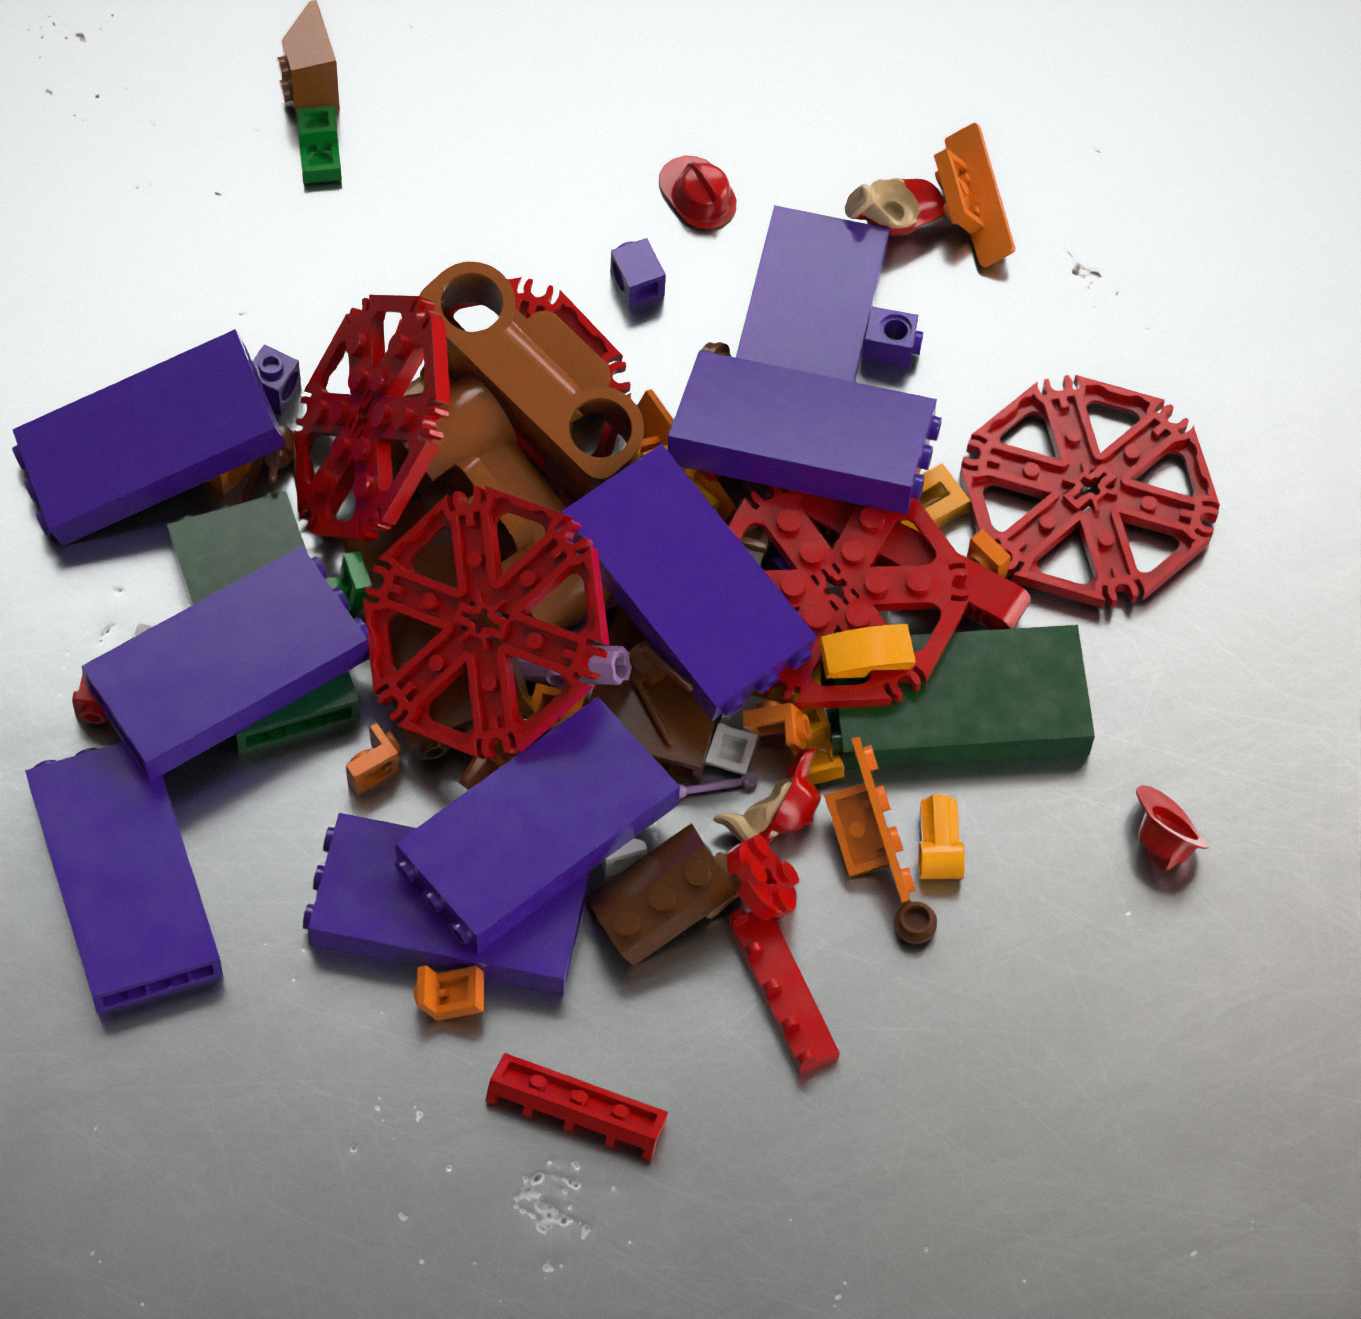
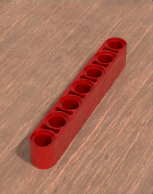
[764,488,1031,630]

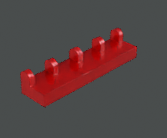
[728,909,840,1075]
[485,1053,669,1161]

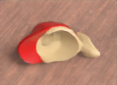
[844,177,945,236]
[713,747,821,844]

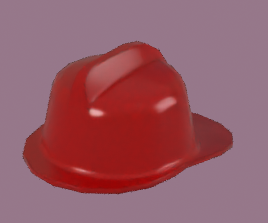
[659,155,737,230]
[1136,785,1209,871]

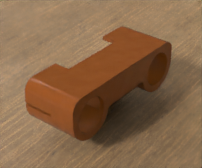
[419,261,644,501]
[390,373,615,630]

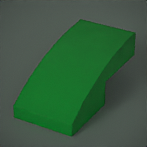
[296,105,342,183]
[326,551,372,619]

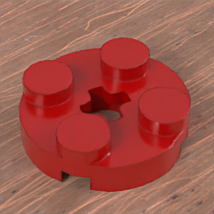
[727,834,799,921]

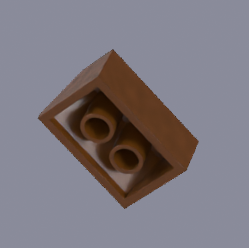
[586,823,737,966]

